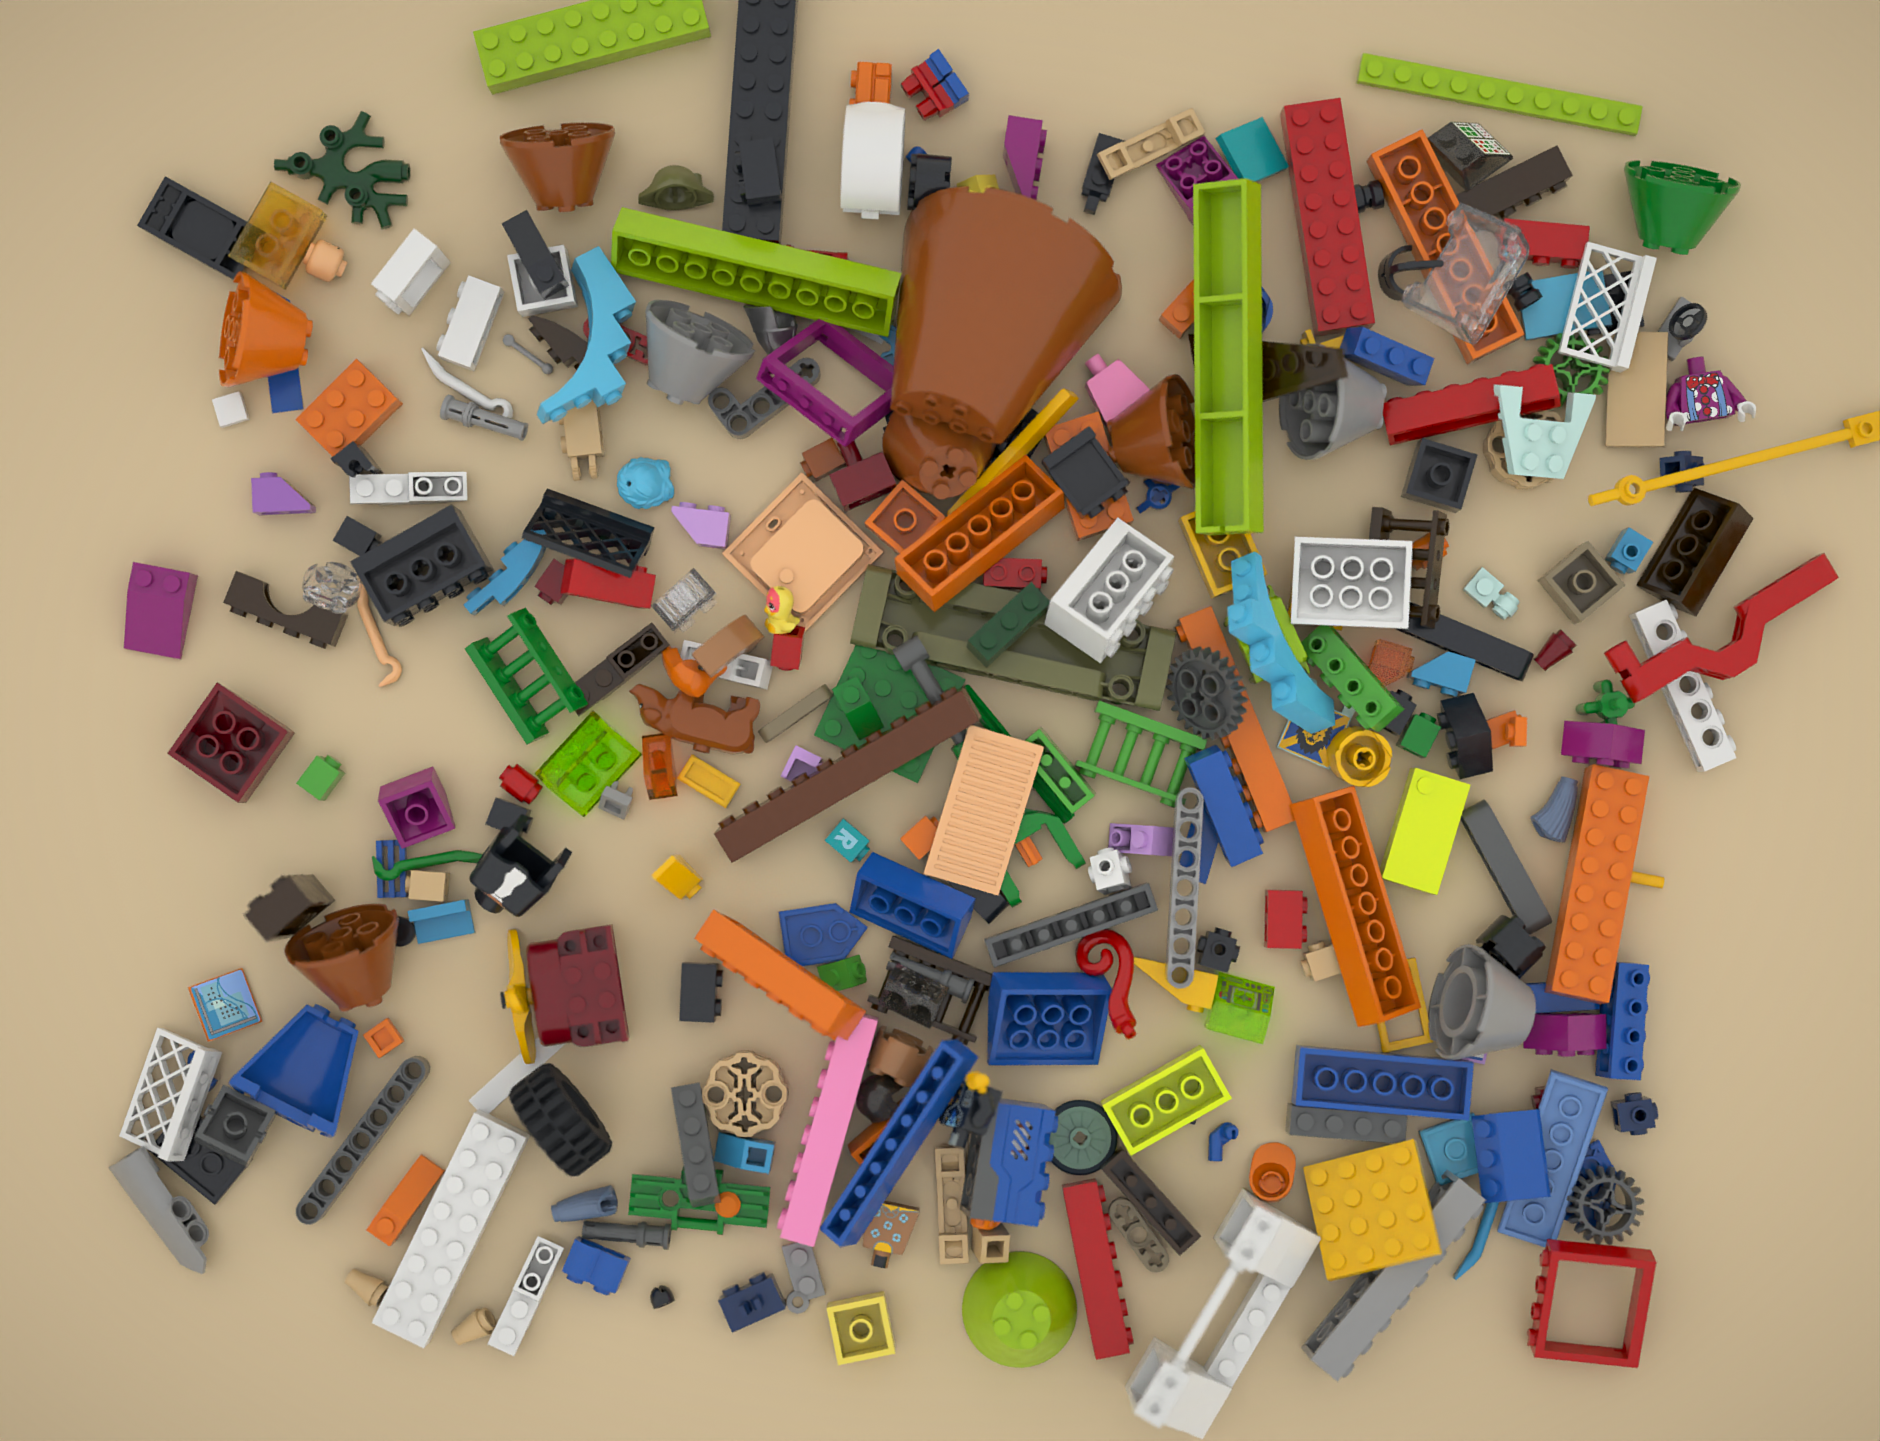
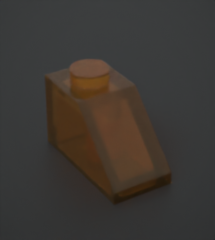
[1368,639,1415,687]
[642,733,678,800]

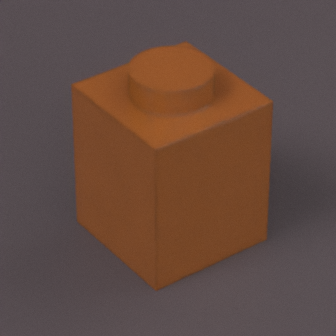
[800,438,846,482]

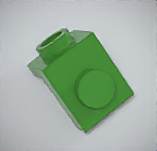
[817,955,867,991]

